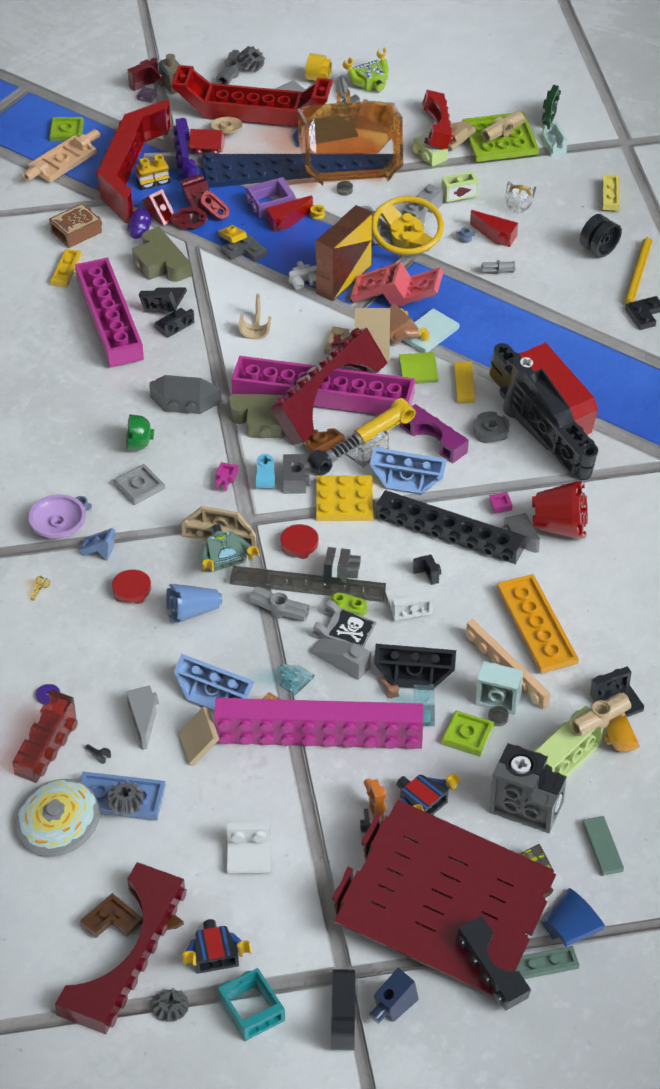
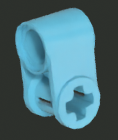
[256,454,275,488]

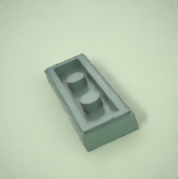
[583,816,624,876]
[516,946,579,979]

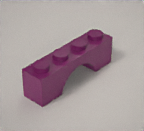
[400,404,469,464]

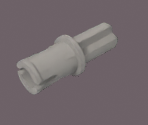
[481,260,515,274]

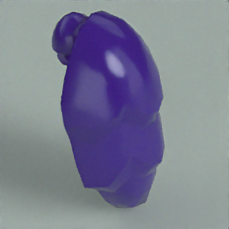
[127,208,151,239]

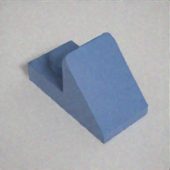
[79,528,115,560]

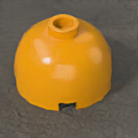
[603,712,640,752]

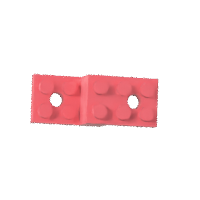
[350,262,443,306]

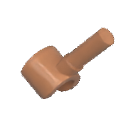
[379,676,399,698]

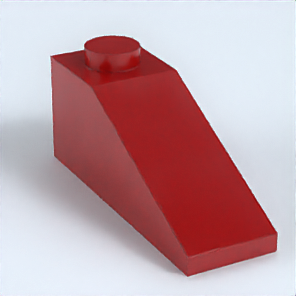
[266,195,313,232]
[470,210,518,247]

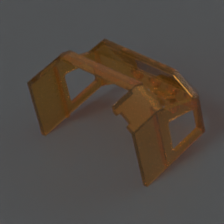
[297,90,403,186]

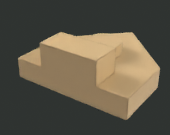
[448,121,476,150]

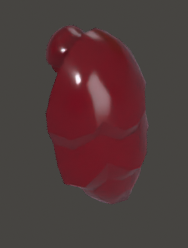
[170,207,208,229]

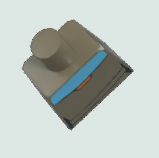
[159,54,180,94]

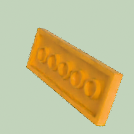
[497,574,579,674]

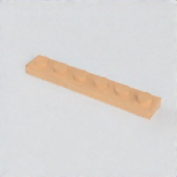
[466,619,550,710]

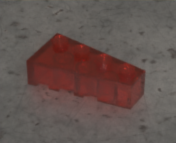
[12,690,78,783]

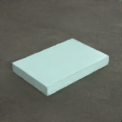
[403,308,460,353]

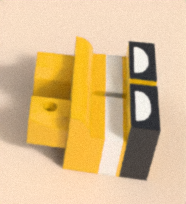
[136,154,171,190]

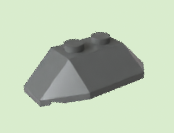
[149,375,222,414]

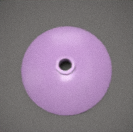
[29,494,86,538]

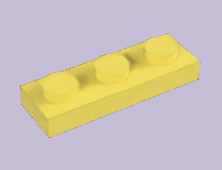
[603,174,620,211]

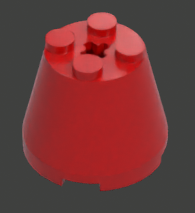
[532,481,588,539]

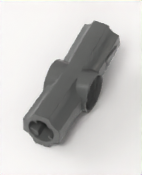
[216,50,241,85]

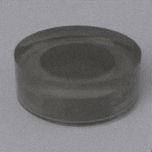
[337,181,353,196]
[488,706,509,726]

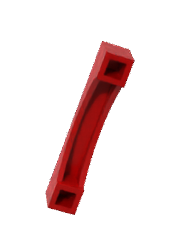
[422,89,454,149]

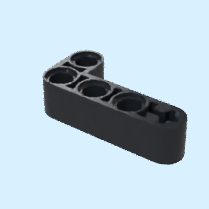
[331,969,355,1050]

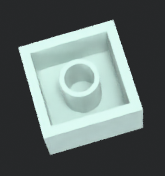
[476,661,523,715]

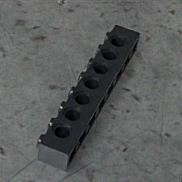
[375,490,525,564]

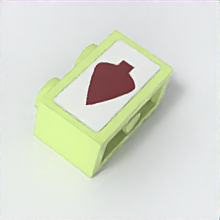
[413,131,448,167]
[441,171,478,202]

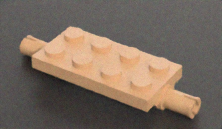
[23,129,101,183]

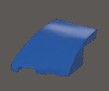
[542,888,605,947]

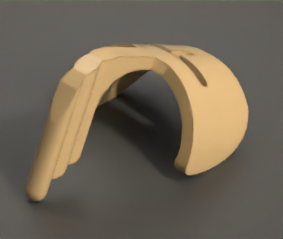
[239,293,272,339]

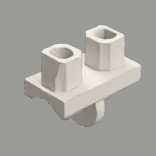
[288,261,317,290]

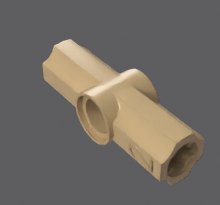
[481,110,525,143]
[570,693,631,736]

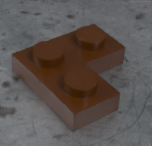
[80,893,143,938]

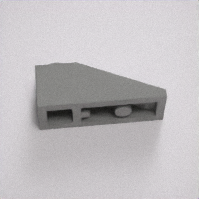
[311,638,371,680]
[126,685,159,750]

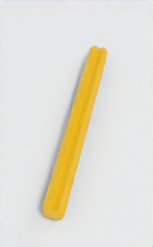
[624,237,653,304]

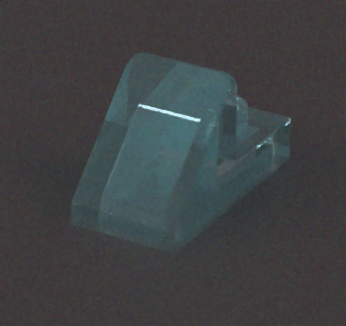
[278,664,315,695]
[413,684,435,727]

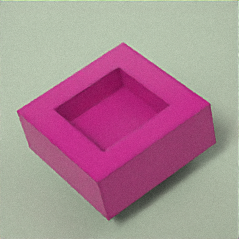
[489,492,513,514]

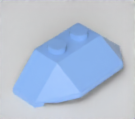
[370,447,447,494]
[174,654,255,710]

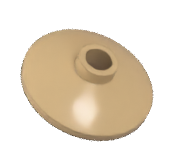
[211,117,242,135]

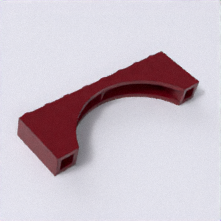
[270,328,388,445]
[55,862,187,1035]

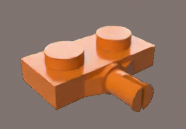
[364,778,387,821]

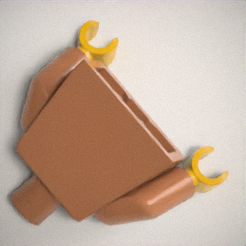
[390,303,430,344]

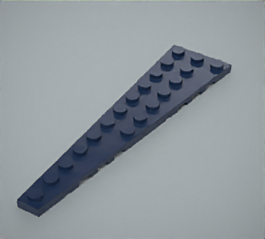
[201,152,399,188]

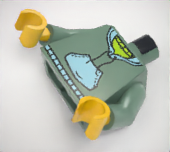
[199,524,260,573]

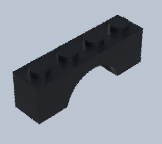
[456,915,531,1011]

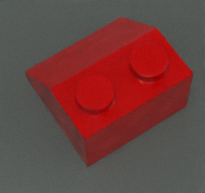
[189,129,225,154]

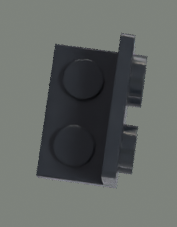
[138,287,187,312]

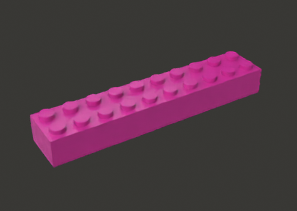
[231,355,415,415]
[214,698,423,749]

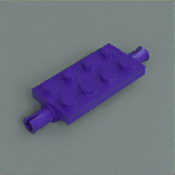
[173,118,197,180]

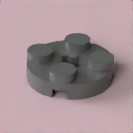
[473,411,510,443]

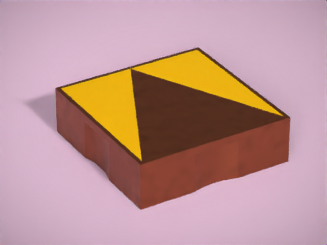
[316,205,373,301]

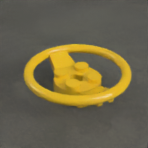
[373,196,444,255]

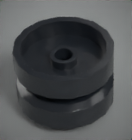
[579,214,622,257]

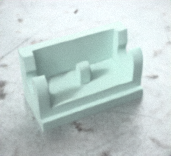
[541,121,567,157]

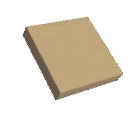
[179,707,219,765]

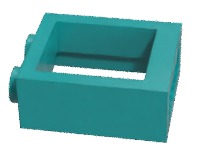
[218,968,285,1041]

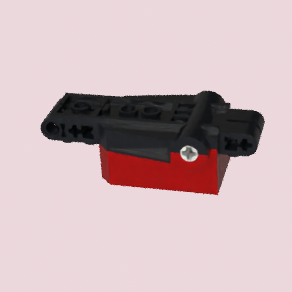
[489,342,598,480]

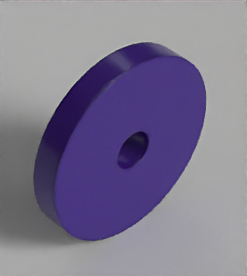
[36,684,61,705]

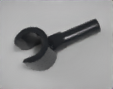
[86,744,111,764]

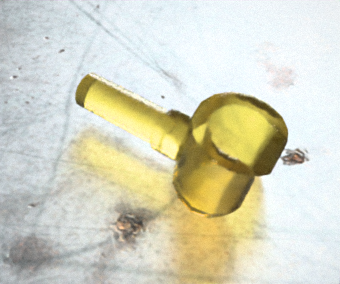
[30,576,50,601]

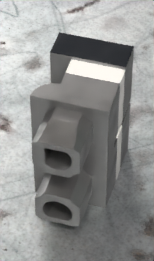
[323,547,361,583]

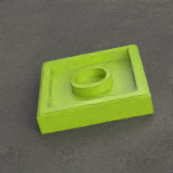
[50,117,84,141]
[441,710,494,757]

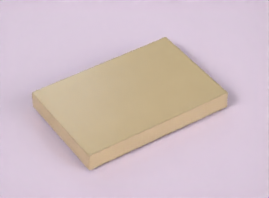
[355,308,390,361]

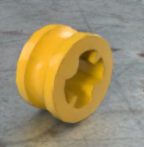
[310,204,325,220]

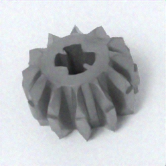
[239,46,265,73]
[107,780,144,817]

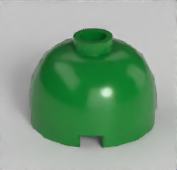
[126,414,154,451]

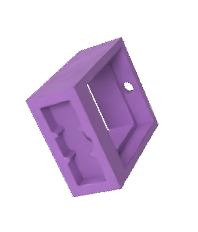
[245,177,296,219]

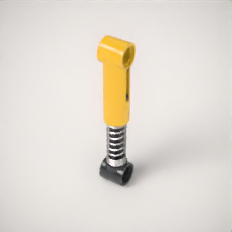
[307,398,416,475]

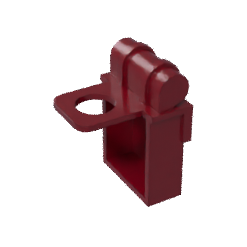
[127,58,163,91]
[180,174,210,211]

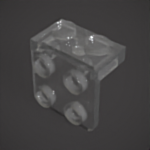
[346,430,389,468]

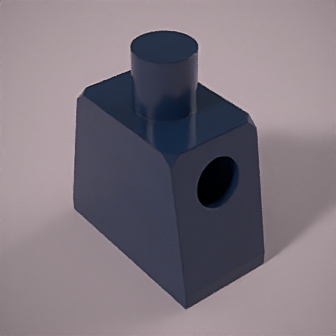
[369,967,419,1024]

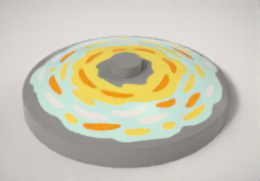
[15,779,100,857]

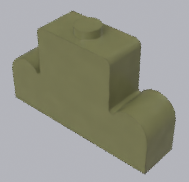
[132,227,192,282]
[230,394,284,438]

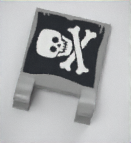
[312,600,376,648]

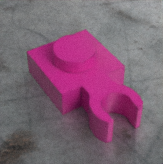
[215,462,239,491]

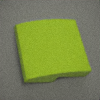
[399,352,438,384]

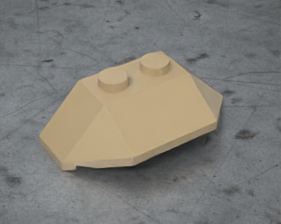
[181,506,257,547]

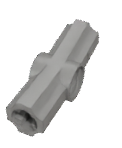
[250,587,310,621]

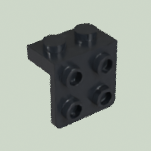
[590,666,644,717]

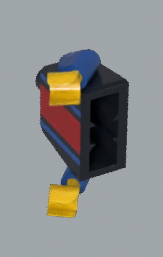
[396,773,461,815]
[182,919,252,974]

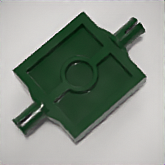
[542,85,561,130]

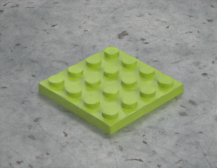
[462,112,539,162]

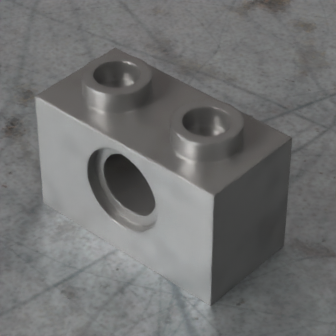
[283,454,310,494]

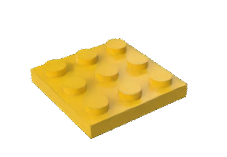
[316,475,373,521]

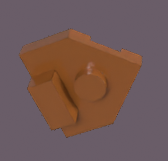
[305,428,345,454]

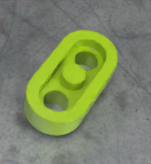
[329,593,367,616]

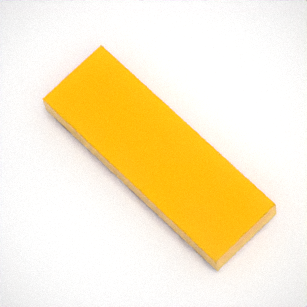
[50,249,82,287]
[454,362,475,403]

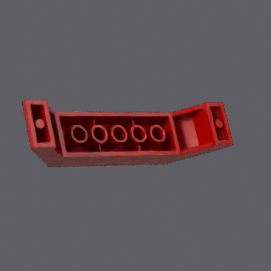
[171,65,333,126]
[96,100,171,223]

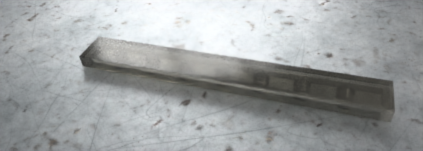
[230,566,386,602]

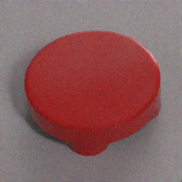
[280,524,319,559]
[112,569,151,604]

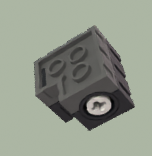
[489,743,567,834]

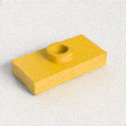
[218,225,247,243]

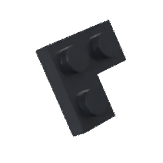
[625,296,660,330]

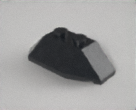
[374,643,457,690]

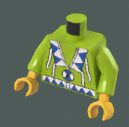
[342,48,389,91]

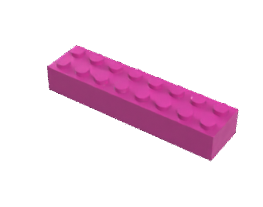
[75,257,144,367]

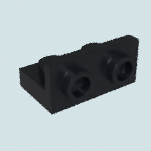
[154,308,195,338]

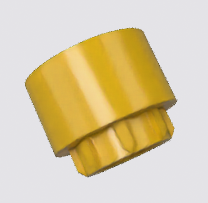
[305,53,332,81]

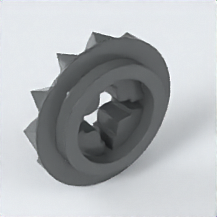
[152,987,189,1022]

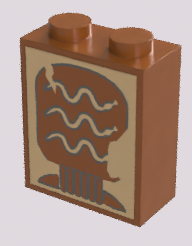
[49,203,102,248]

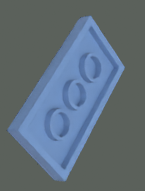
[80,771,166,820]

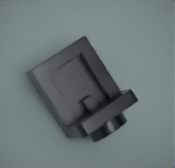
[413,554,441,585]

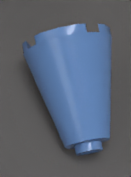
[166,584,222,623]

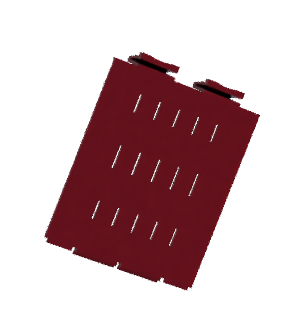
[332,799,557,997]

